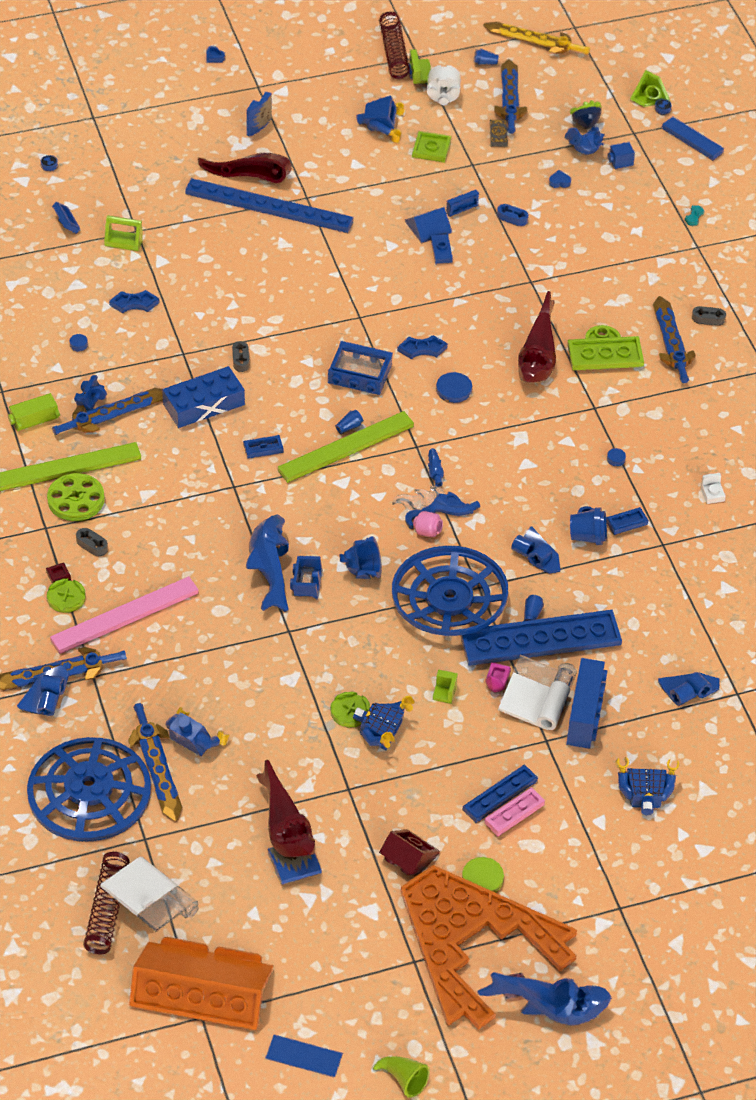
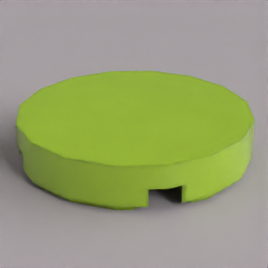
[47,579,86,613]
[330,692,370,728]
[462,857,504,893]

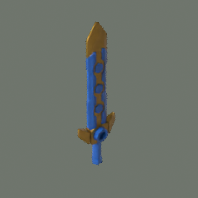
[494,59,527,133]
[653,296,696,383]
[52,388,163,435]
[0,647,127,690]
[128,703,182,821]

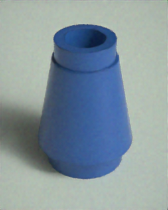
[474,49,499,65]
[335,410,364,434]
[524,595,544,621]

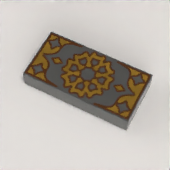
[490,120,508,147]

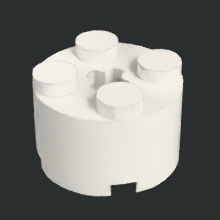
[427,65,461,105]

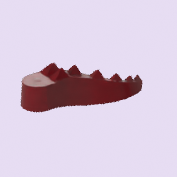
[198,153,292,184]

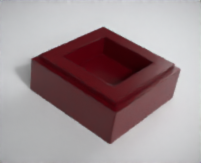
[46,562,71,584]

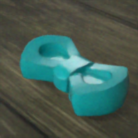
[685,205,704,226]

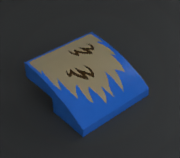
[246,92,272,137]
[268,847,322,884]

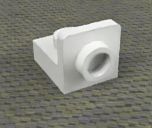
[700,473,726,504]

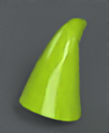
[373,1056,429,1098]

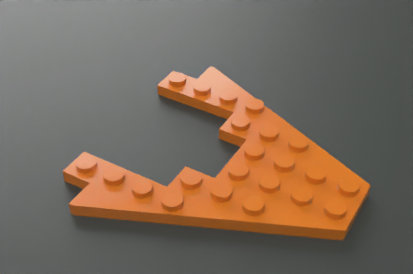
[401,865,577,1030]

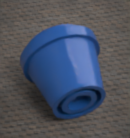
[570,507,607,545]

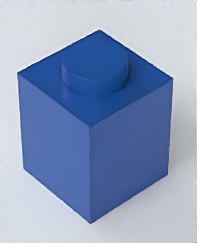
[607,142,635,169]

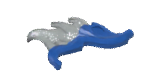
[392,486,480,529]

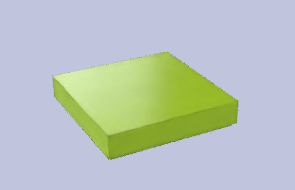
[412,131,451,163]

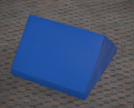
[405,207,452,243]

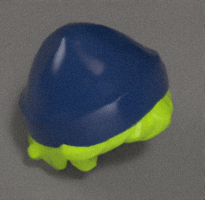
[570,100,602,129]

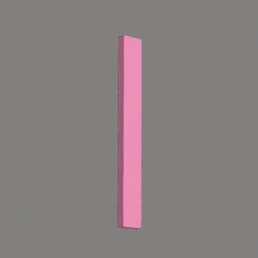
[50,576,198,654]

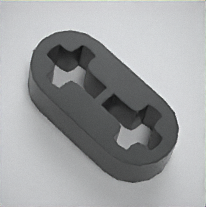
[692,306,726,326]
[232,341,250,372]
[76,528,108,556]

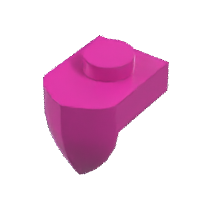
[485,662,511,693]

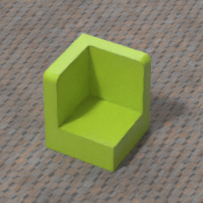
[432,669,458,704]

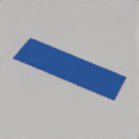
[265,1035,343,1077]

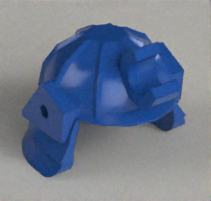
[565,127,605,155]
[339,536,382,579]

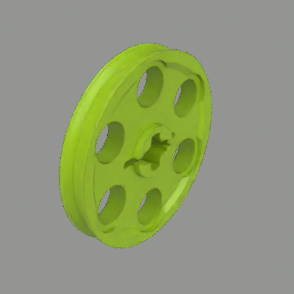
[47,473,105,521]

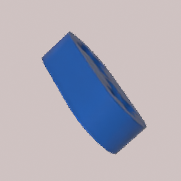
[497,204,529,226]

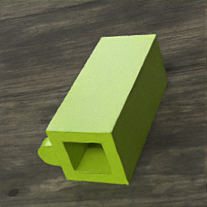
[8,393,60,431]

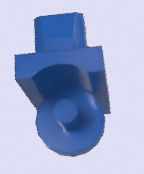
[74,375,107,411]

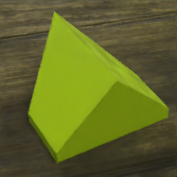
[630,70,671,107]

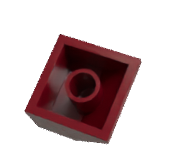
[379,829,440,876]

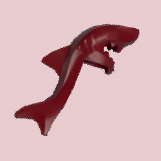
[518,291,556,383]
[256,760,315,857]

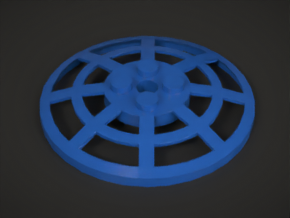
[392,546,508,636]
[27,737,151,842]

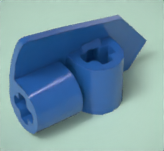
[511,526,561,574]
[17,665,69,716]
[658,672,720,706]

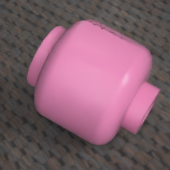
[413,511,443,538]

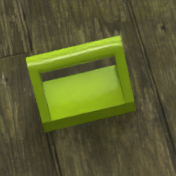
[104,215,143,251]

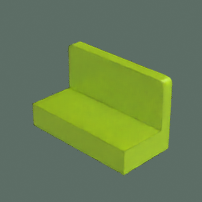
[409,49,431,84]

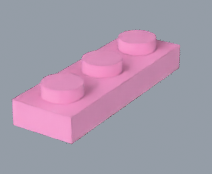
[484,787,545,836]

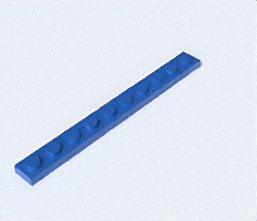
[185,178,353,233]

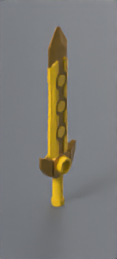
[483,22,590,55]

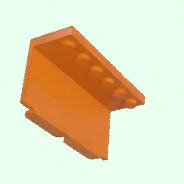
[129,937,274,1030]

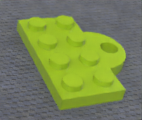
[567,325,644,370]

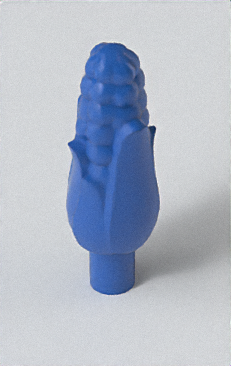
[428,448,444,487]

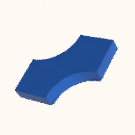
[109,290,160,313]
[397,335,448,359]

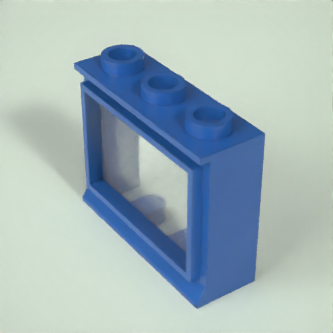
[328,341,393,395]

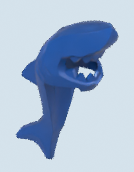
[246,514,289,612]
[478,972,612,1026]

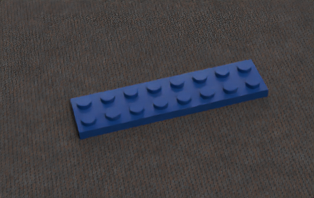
[460,609,622,666]

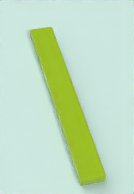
[278,411,414,483]
[0,442,141,491]

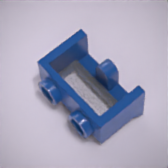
[290,556,323,600]

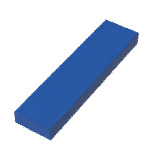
[662,117,724,160]
[463,764,538,823]

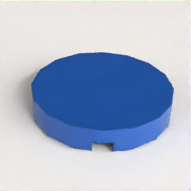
[436,372,473,403]

